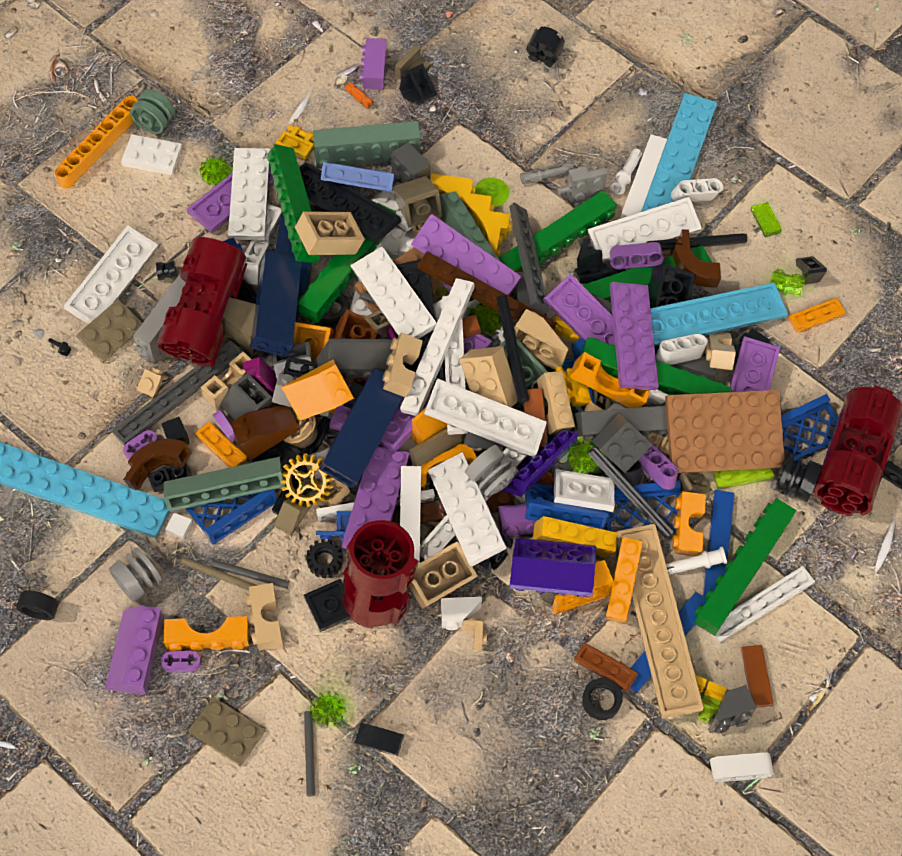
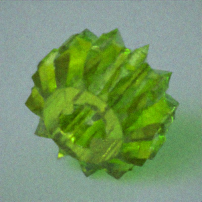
[200,156,230,186]
[468,304,500,334]
[567,441,598,474]
[310,691,346,728]

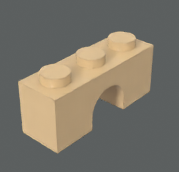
[382,332,423,397]
[704,332,736,370]
[201,352,252,410]
[537,371,575,435]
[246,583,283,651]

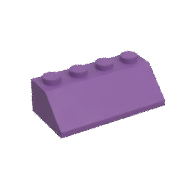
[105,606,164,695]

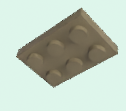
[76,299,142,363]
[188,697,265,767]

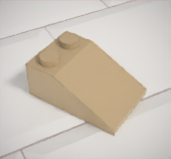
[514,309,568,369]

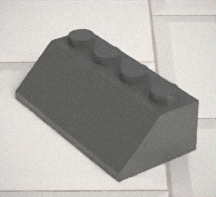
[316,339,393,380]

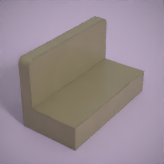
[395,45,430,80]

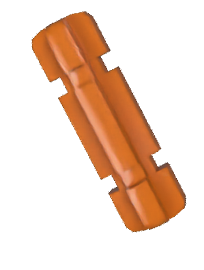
[345,82,373,108]

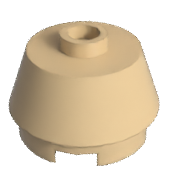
[284,413,318,448]

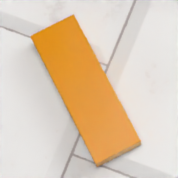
[788,297,846,333]
[195,421,248,468]

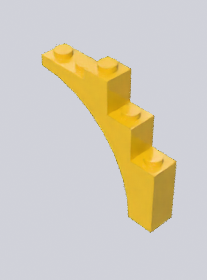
[430,173,513,258]

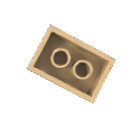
[295,212,365,255]
[459,346,518,407]
[409,541,478,609]

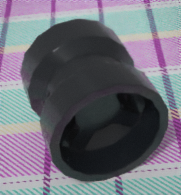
[156,260,177,280]

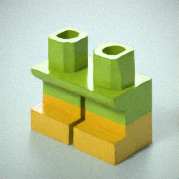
[686,675,727,723]

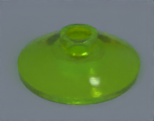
[475,177,509,207]

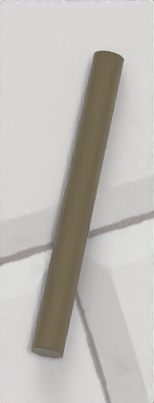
[180,557,257,591]

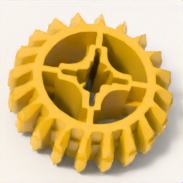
[281,453,334,507]

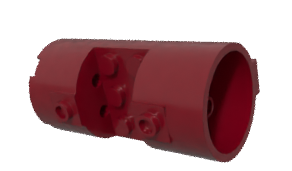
[157,237,247,367]
[813,385,902,516]
[343,520,419,628]

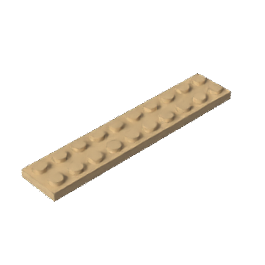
[616,524,703,719]

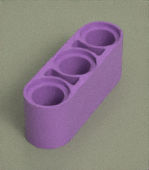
[609,242,664,269]
[637,445,678,490]

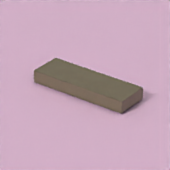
[410,428,463,466]

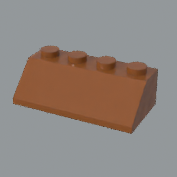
[332,309,377,385]

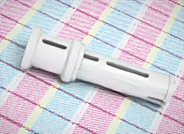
[610,149,643,195]
[666,546,727,575]

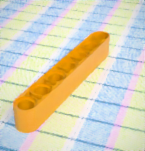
[55,96,138,188]

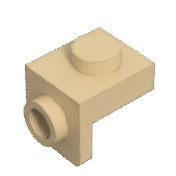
[137,367,168,397]
[321,479,350,507]
[462,618,487,651]

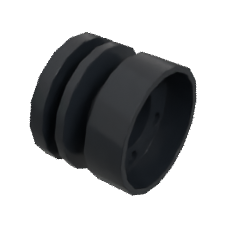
[775,453,822,503]

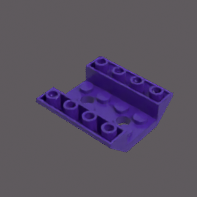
[501,430,579,497]
[509,538,596,597]

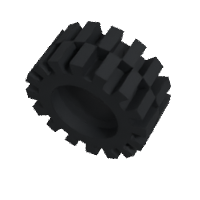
[306,539,343,578]

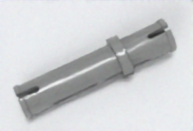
[520,162,573,184]

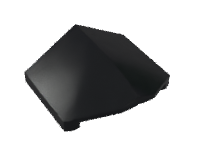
[399,64,437,104]

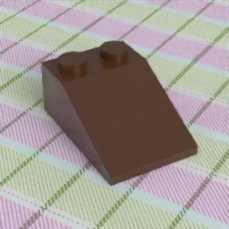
[231,405,300,460]

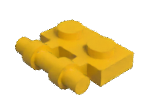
[275,125,314,160]
[555,367,592,407]

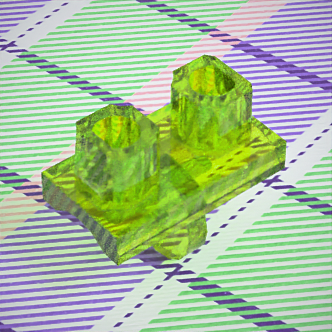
[769,269,805,296]

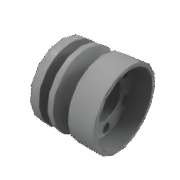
[465,445,519,498]
[108,547,162,602]

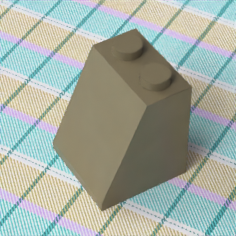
[392,176,442,228]
[221,297,257,356]

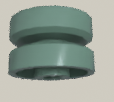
[129,89,175,134]

